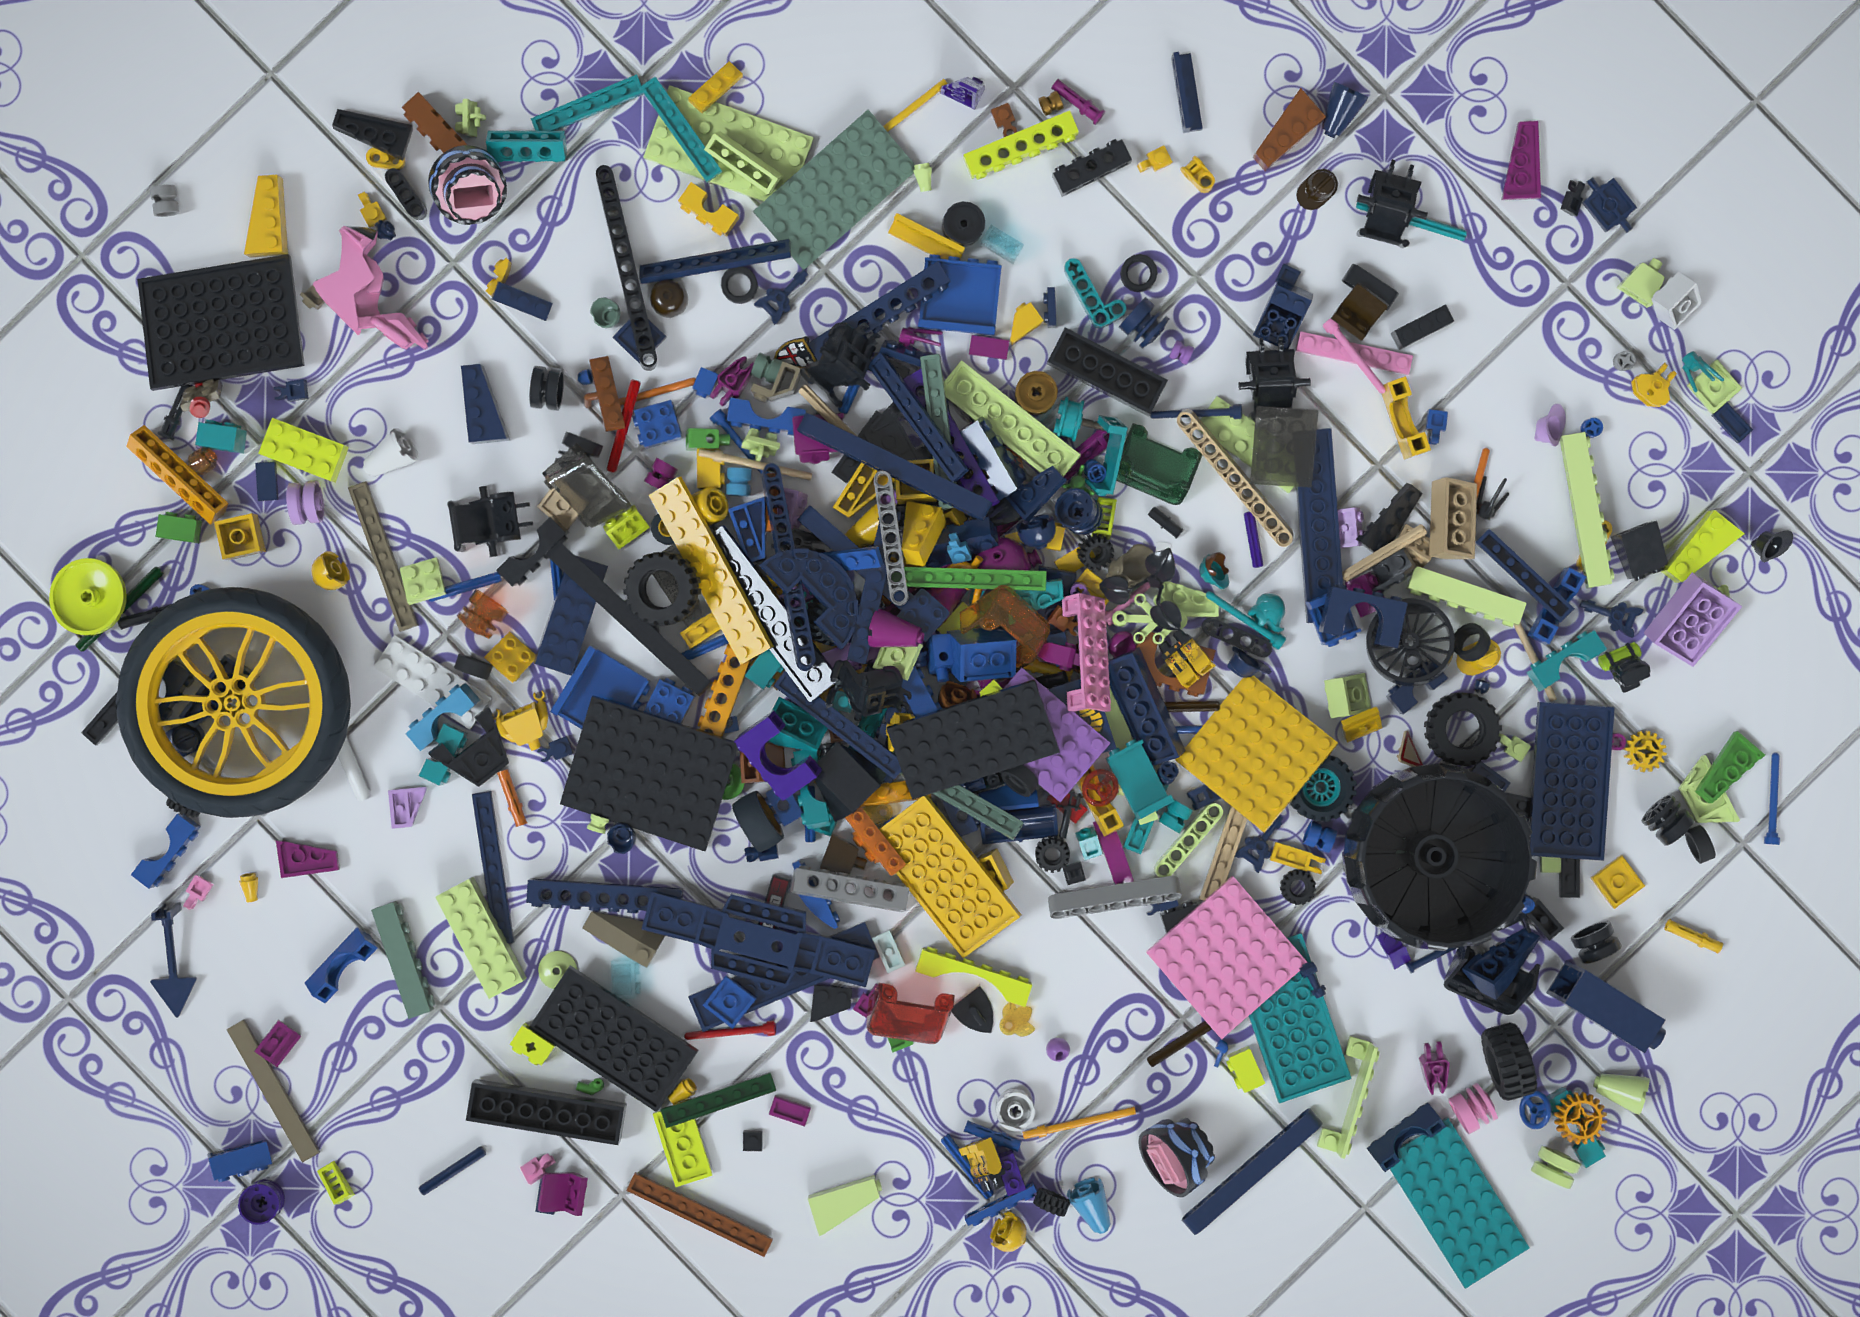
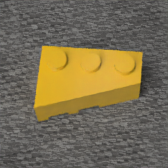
[833,463,895,519]
[901,501,946,566]

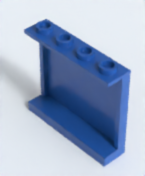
[918,254,1002,336]
[550,646,651,729]

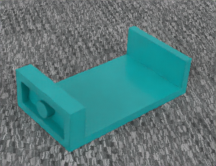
[1085,415,1128,496]
[1105,739,1174,820]

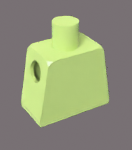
[1617,258,1665,308]

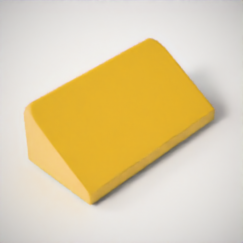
[1054,547,1095,572]

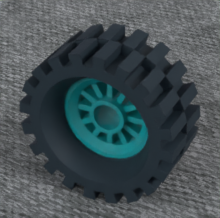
[1290,755,1357,822]

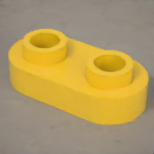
[366,148,406,170]

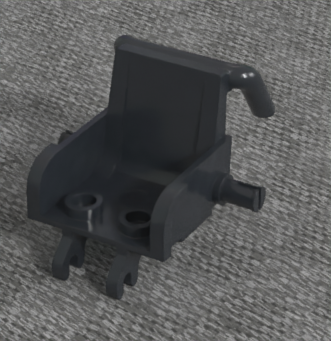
[1356,159,1428,248]
[800,322,881,408]
[1238,337,1311,421]
[447,486,533,557]
[825,660,912,722]

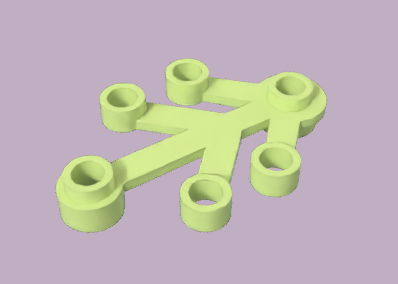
[1112,593,1188,645]

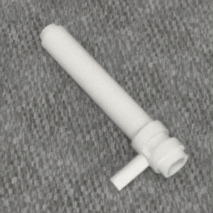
[302,723,371,802]

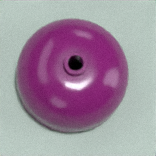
[972,537,1031,596]

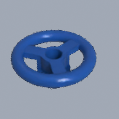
[1519,1091,1551,1129]

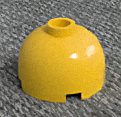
[311,551,350,590]
[990,1212,1027,1252]

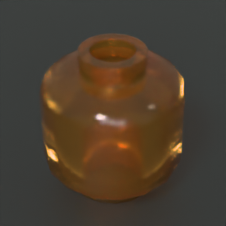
[188,447,217,476]

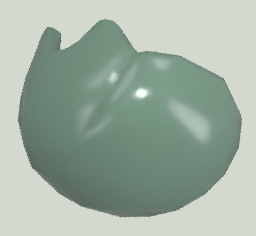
[590,297,621,329]

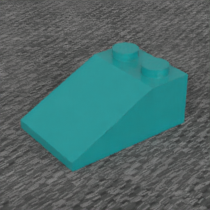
[769,697,828,752]

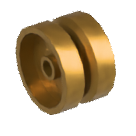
[1015,371,1058,416]

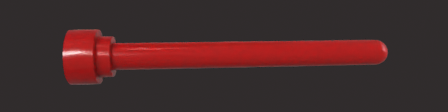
[684,1020,776,1040]

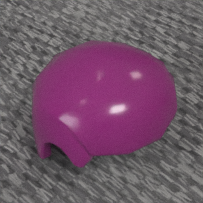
[1108,631,1136,658]

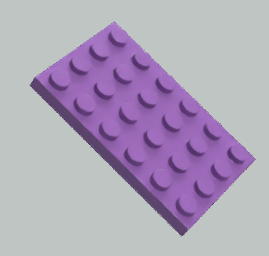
[1003,667,1110,802]

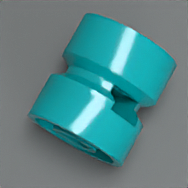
[1159,800,1193,834]

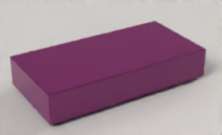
[969,335,1009,360]
[769,1095,811,1127]

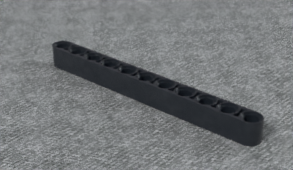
[596,165,657,371]
[545,540,713,697]

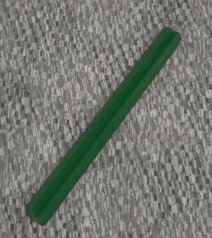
[75,567,164,652]

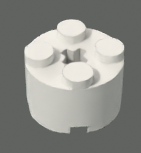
[996,1089,1035,1131]

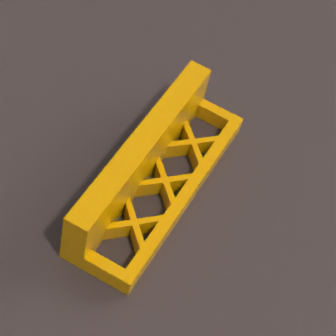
[888,213,965,260]

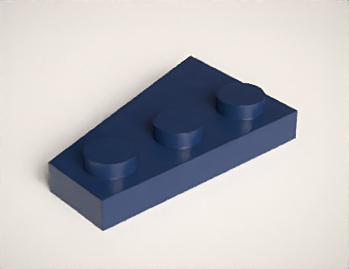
[1005,466,1067,522]

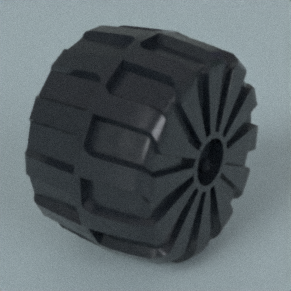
[1342,764,1537,951]

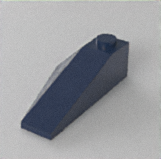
[1462,928,1540,1000]

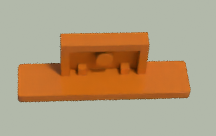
[845,806,906,876]

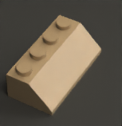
[1429,477,1477,559]

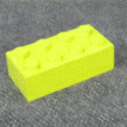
[258,418,349,483]

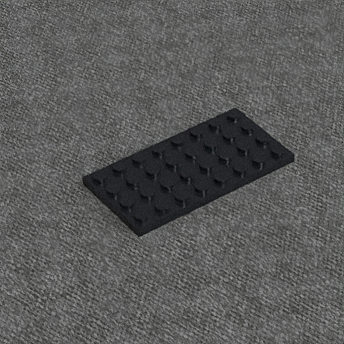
[886,679,1060,800]
[529,965,699,1112]

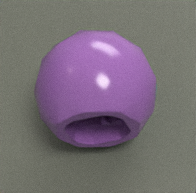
[1046,1037,1070,1062]

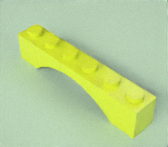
[915,946,1032,1007]

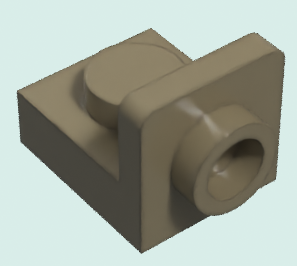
[300,279,325,310]

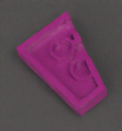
[276,840,340,878]

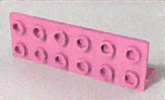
[1062,593,1111,712]

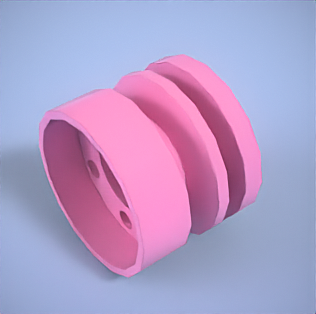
[1448,1083,1498,1135]

